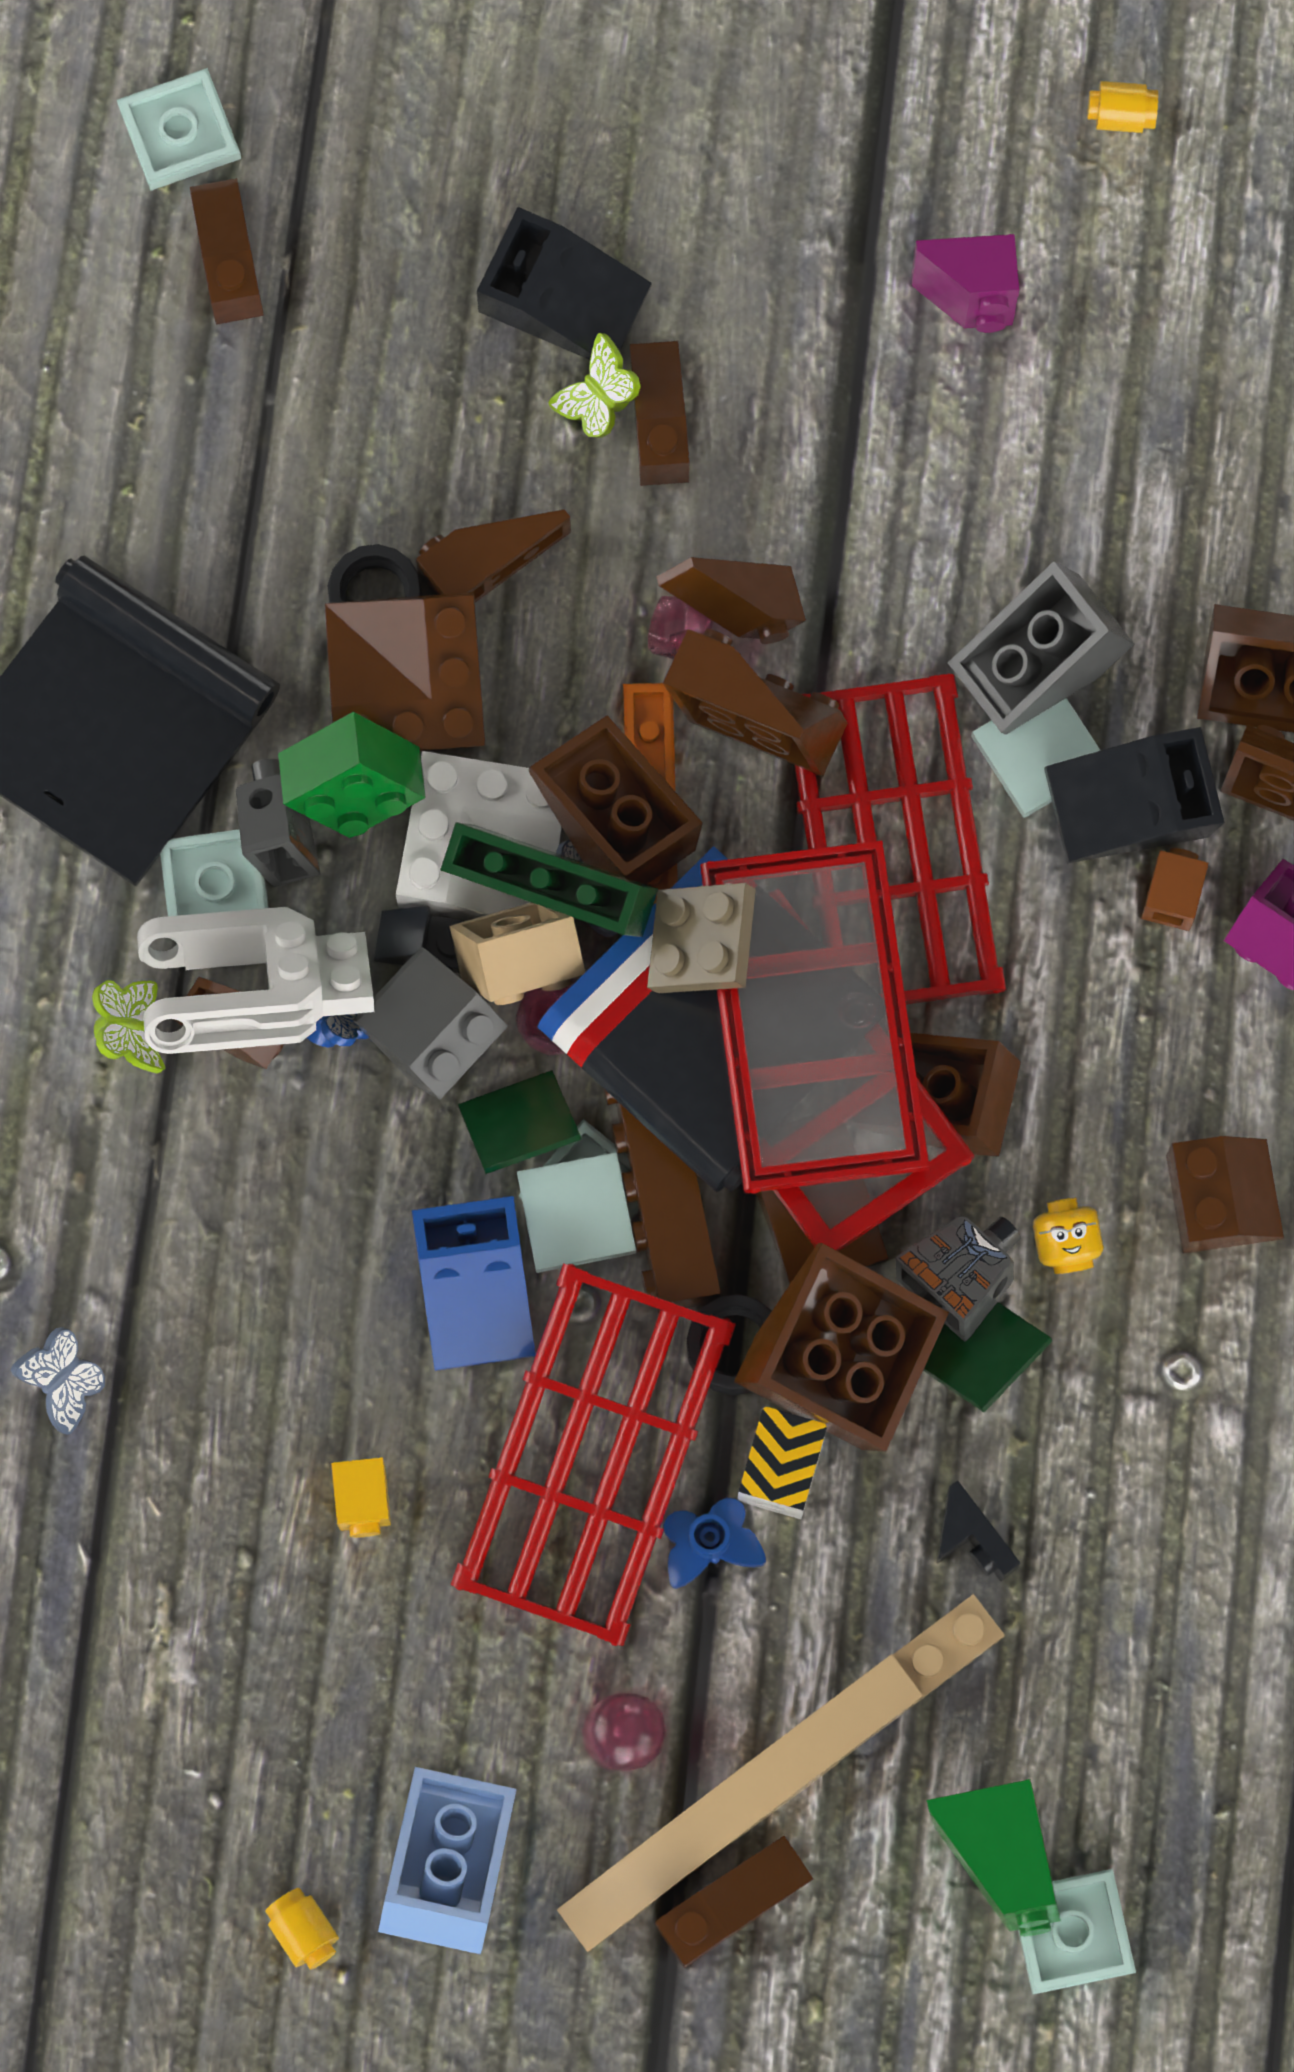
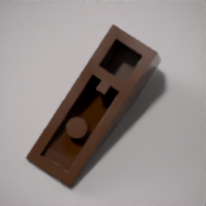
[190,178,264,325]
[630,341,690,486]
[416,509,571,603]
[656,557,806,644]
[655,1836,814,1969]

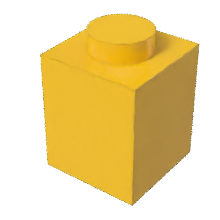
[331,1457,391,1538]

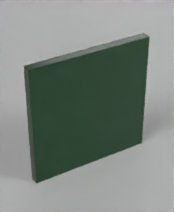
[458,1070,582,1174]
[923,1302,1052,1413]

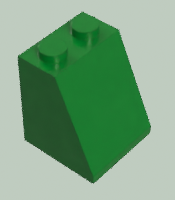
[926,1779,1061,1937]

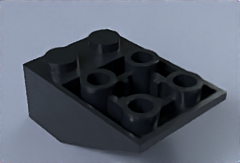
[477,207,652,360]
[1044,727,1225,864]

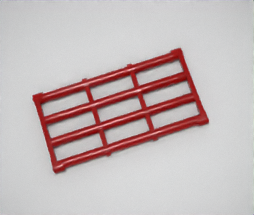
[795,674,1007,1005]
[450,1263,736,1646]

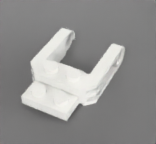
[137,907,374,1054]

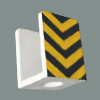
[737,1407,827,1519]

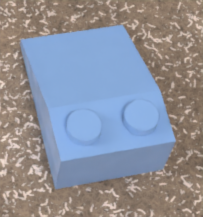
[378,1767,516,1955]

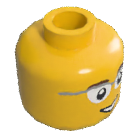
[1033,1197,1104,1274]

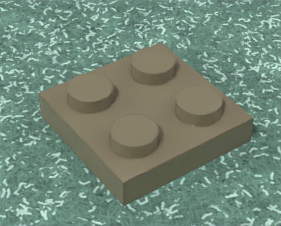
[647,883,756,993]

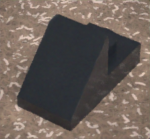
[374,906,467,973]
[936,1480,1020,1581]

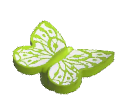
[548,333,641,438]
[92,980,165,1073]

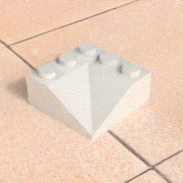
[396,751,564,921]

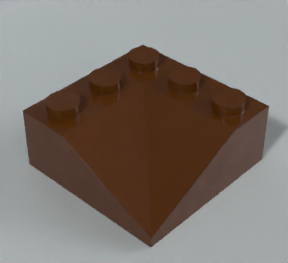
[325,592,486,750]
[663,628,848,777]
[734,1243,949,1452]

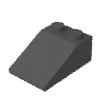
[948,561,1134,735]

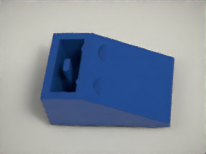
[412,1196,536,1371]

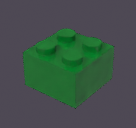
[278,712,426,838]

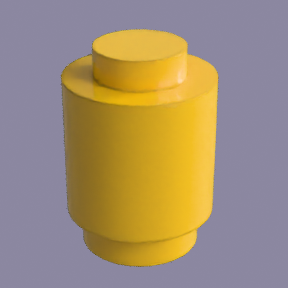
[1087,81,1158,133]
[265,1888,339,1970]

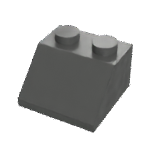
[353,947,508,1100]

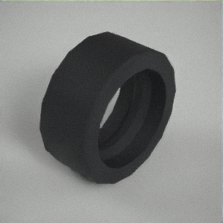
[327,544,422,603]
[686,1294,772,1395]

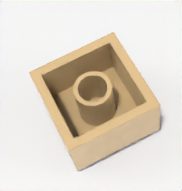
[449,902,585,1005]

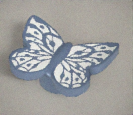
[11,1327,105,1435]

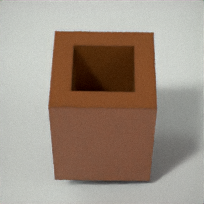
[1141,848,1209,931]

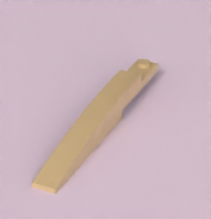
[557,1594,1005,1952]

